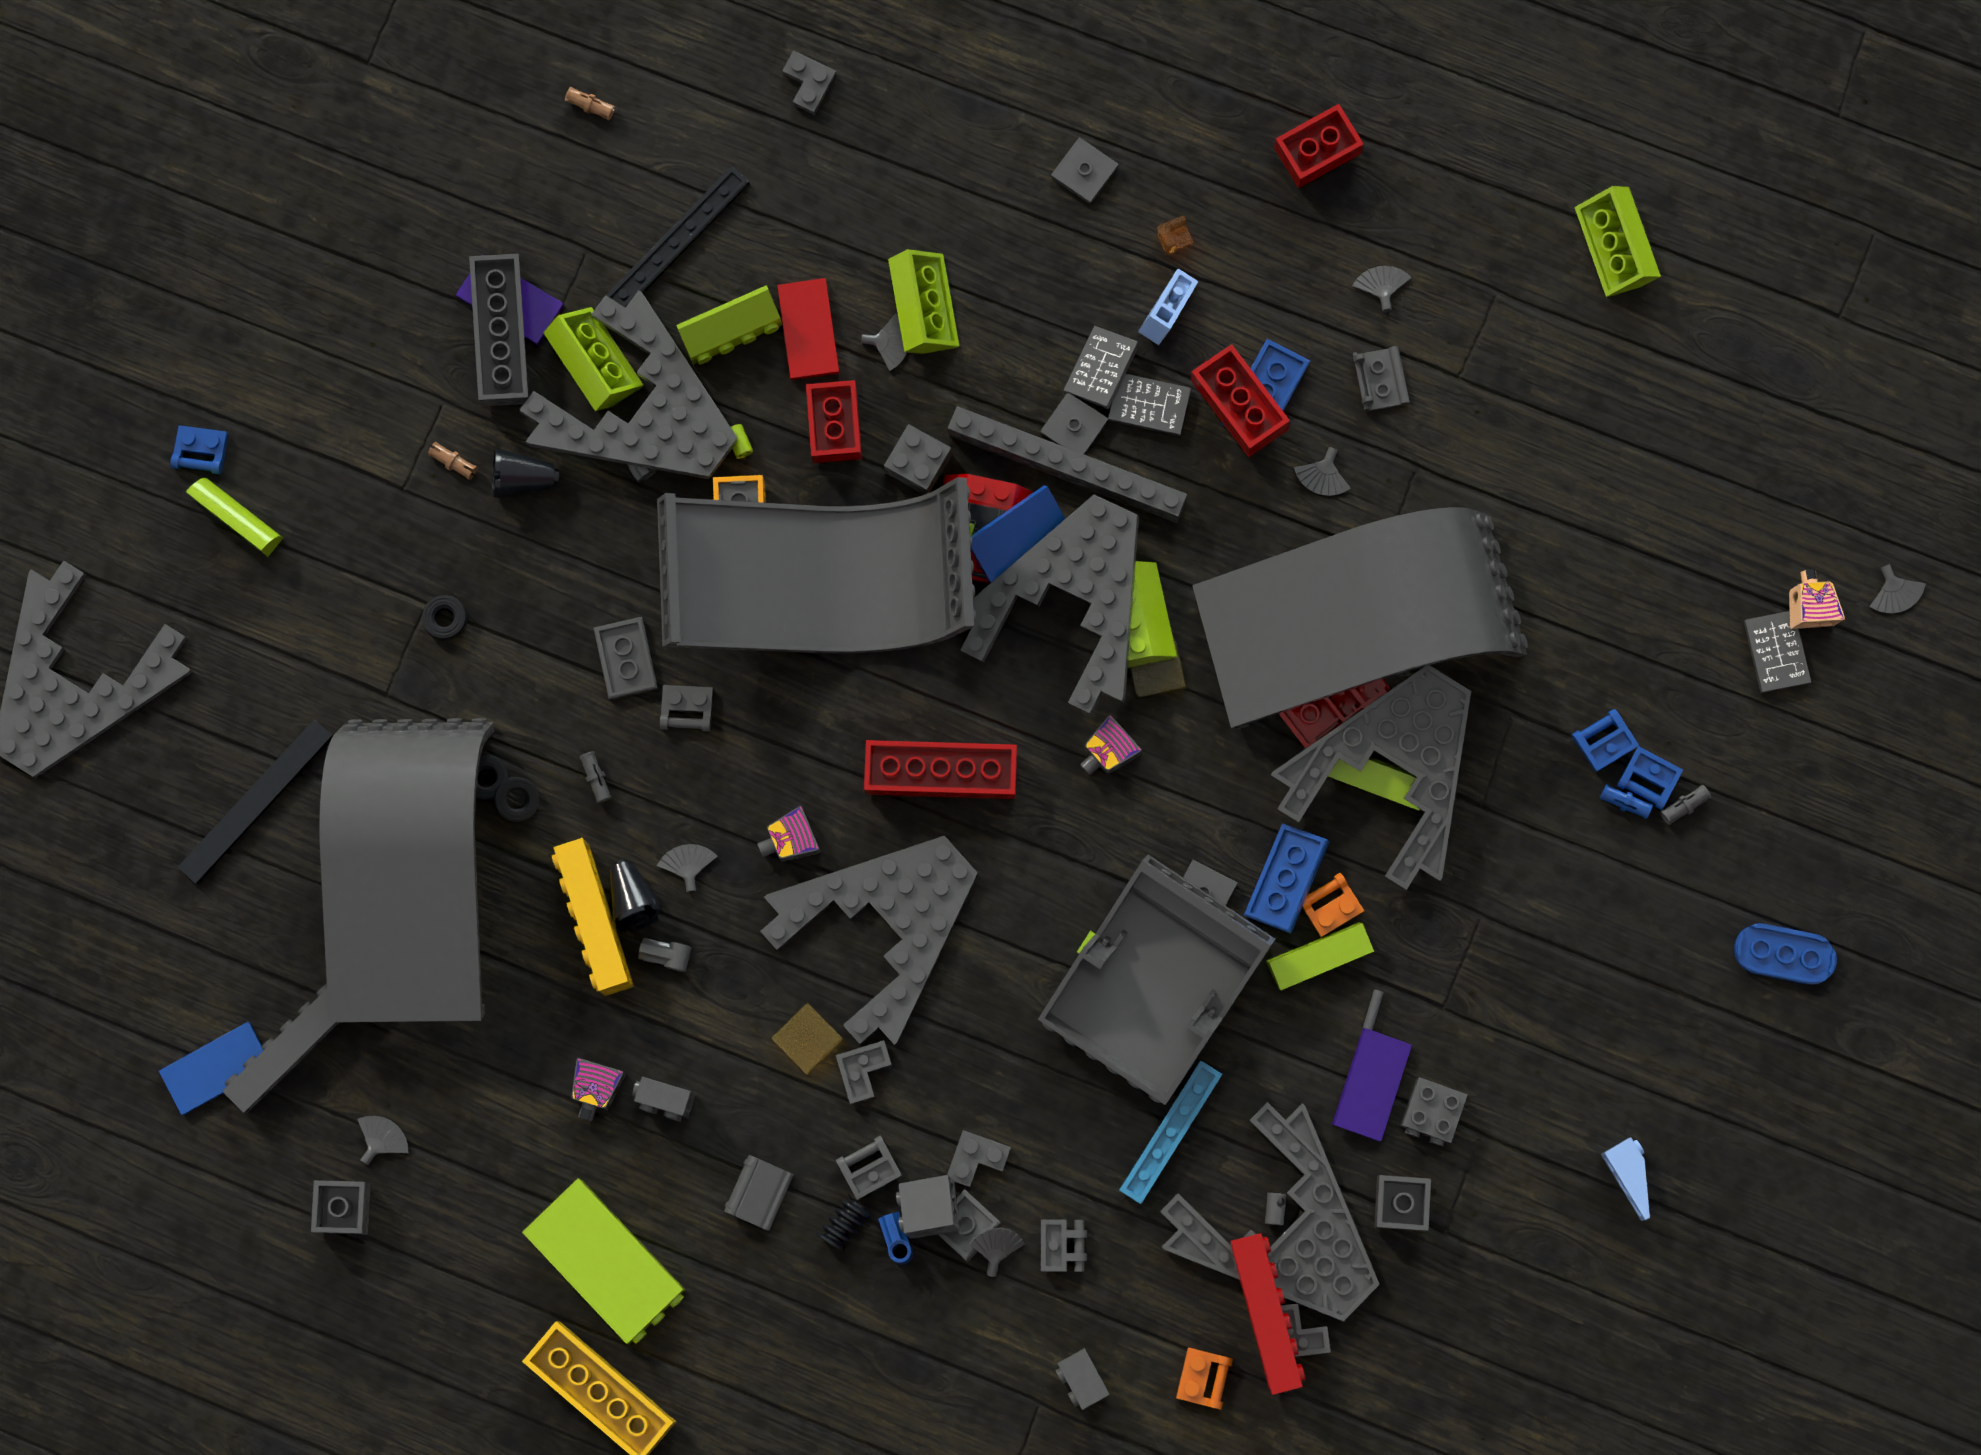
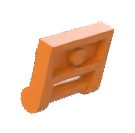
[1302,873,1364,938]
[1176,1347,1233,1410]

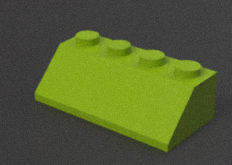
[1575,186,1661,297]
[888,249,959,354]
[676,285,782,365]
[543,307,643,411]
[1128,561,1177,668]

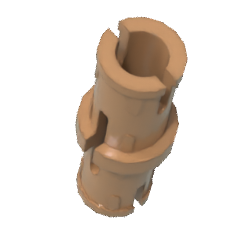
[565,87,615,120]
[428,442,478,480]

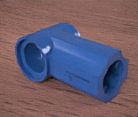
[878,1212,914,1265]

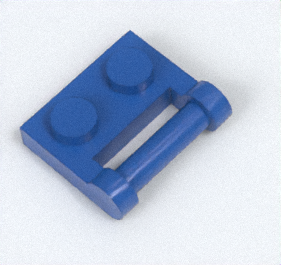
[170,425,229,475]
[1571,709,1639,773]
[1617,746,1683,810]

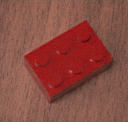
[1274,104,1364,189]
[806,380,862,463]

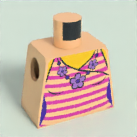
[1789,569,1845,629]

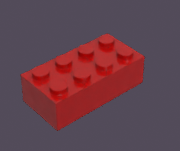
[1191,344,1290,457]

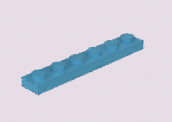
[1119,1061,1222,1204]

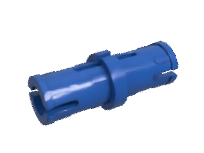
[1600,784,1653,819]

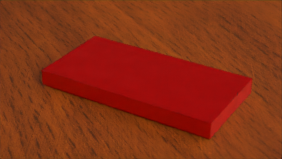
[777,278,839,380]

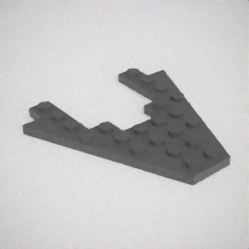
[520,290,738,479]
[961,495,1139,715]
[0,561,192,778]
[1271,665,1471,890]
[760,836,978,1046]
[1160,1102,1379,1321]

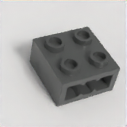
[632,1077,696,1122]
[1400,1077,1467,1147]
[896,1175,960,1239]

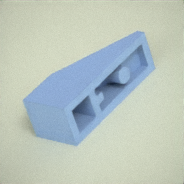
[1138,269,1198,345]
[1601,1137,1650,1221]

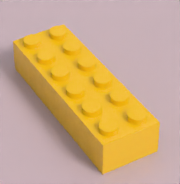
[552,838,634,996]
[522,1321,676,1455]

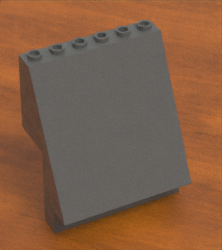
[1038,855,1275,1105]

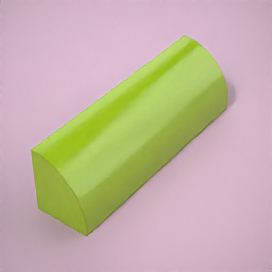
[186,478,283,557]
[1328,757,1420,810]
[1266,922,1374,990]

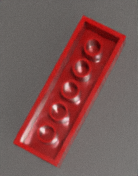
[864,740,1017,799]
[1230,1233,1306,1395]

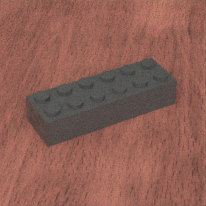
[469,254,528,407]

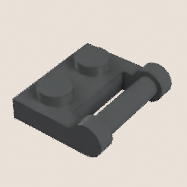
[660,685,714,732]
[836,1135,902,1200]

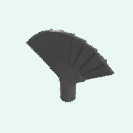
[1352,266,1412,312]
[861,313,907,371]
[1294,447,1351,496]
[1869,564,1926,614]
[657,844,718,893]
[357,1116,409,1165]
[969,1228,1025,1277]

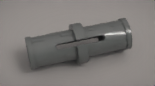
[579,751,612,803]
[1660,785,1711,825]

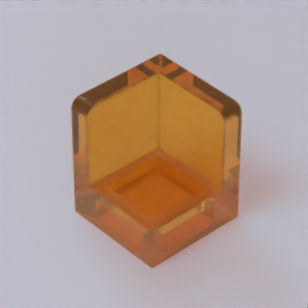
[1157,216,1193,255]

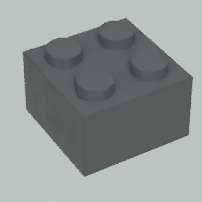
[884,424,952,495]
[1374,1175,1431,1232]
[311,1180,371,1235]
[1055,1348,1110,1410]

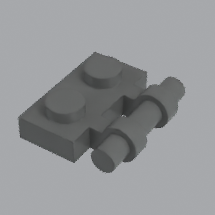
[1041,1220,1087,1272]

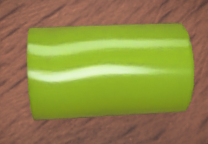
[731,424,753,459]

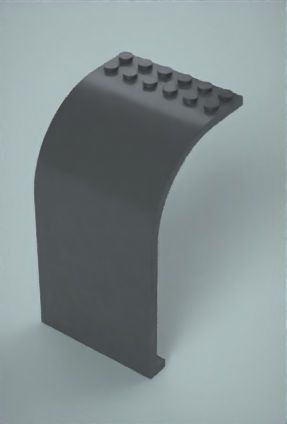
[657,477,976,653]
[1192,507,1528,729]
[319,718,494,1022]

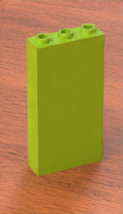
[522,1178,685,1344]

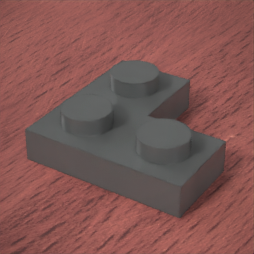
[782,50,837,115]
[836,1041,892,1104]
[947,1130,1011,1187]
[1281,1304,1331,1357]

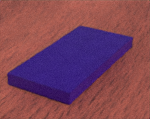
[456,255,565,346]
[1332,1028,1412,1142]

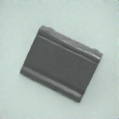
[1353,346,1410,412]
[724,1155,794,1231]

